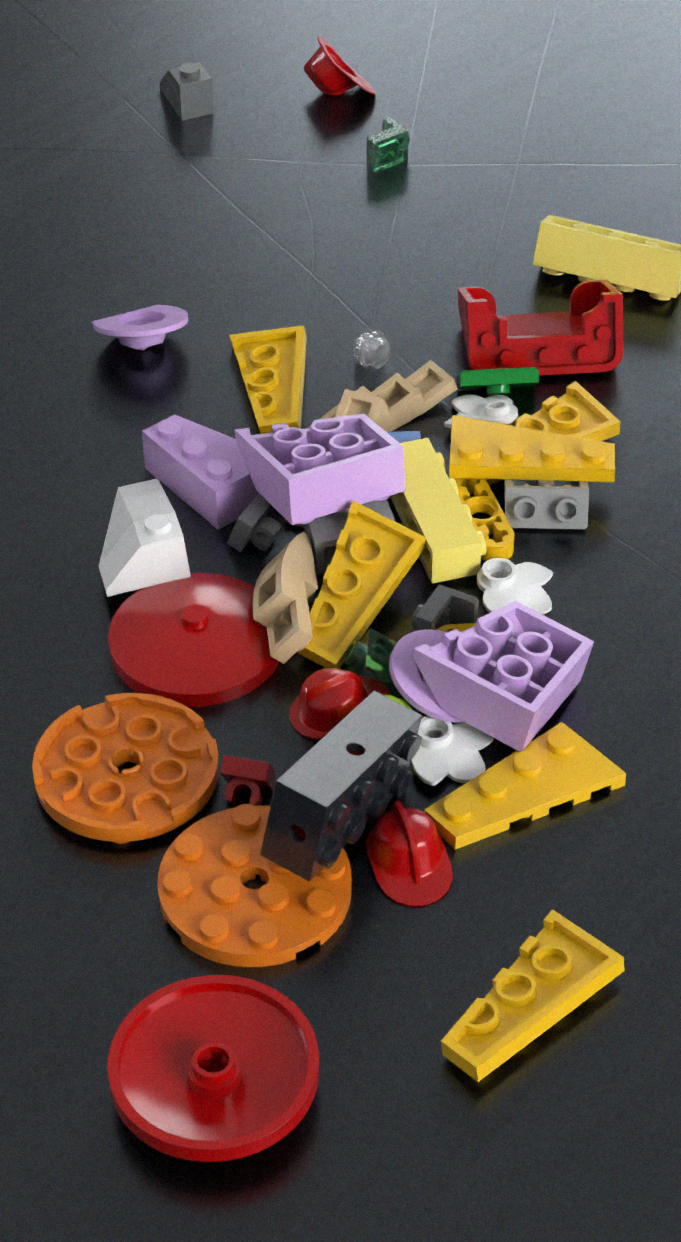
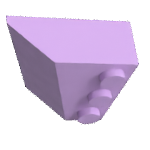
[142,414,259,529]
[235,414,406,525]
[412,601,594,752]

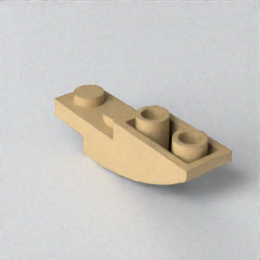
[253,532,318,664]

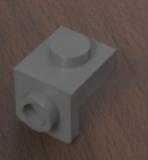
[411,584,478,631]

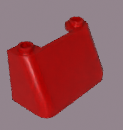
[457,280,623,376]

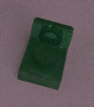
[366,117,410,173]
[343,628,397,685]

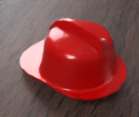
[304,36,376,95]
[289,668,391,740]
[365,800,453,907]

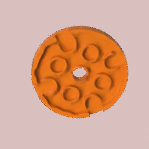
[32,693,219,844]
[157,804,352,967]

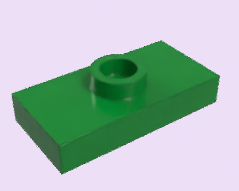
[456,367,539,395]

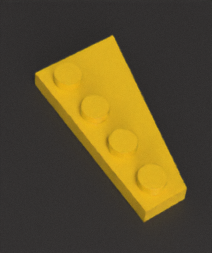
[229,325,307,434]
[486,381,621,485]
[449,415,615,482]
[298,501,426,669]
[424,722,626,850]
[441,909,625,1082]

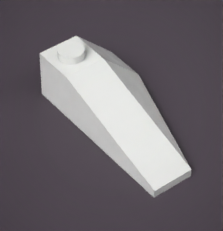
[99,478,191,597]

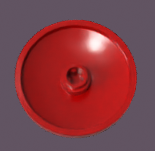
[108,573,280,707]
[107,975,319,1162]

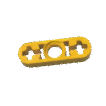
[454,478,514,561]

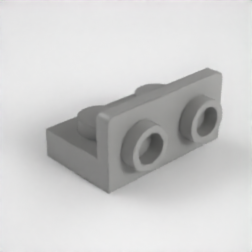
[504,479,589,529]

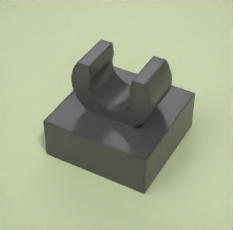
[227,494,281,552]

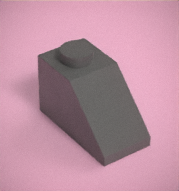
[160,62,213,121]

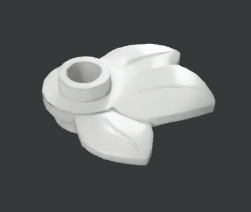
[444,394,519,428]
[477,558,553,615]
[412,716,494,786]

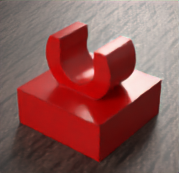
[220,755,276,806]

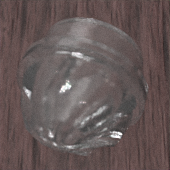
[353,330,393,369]

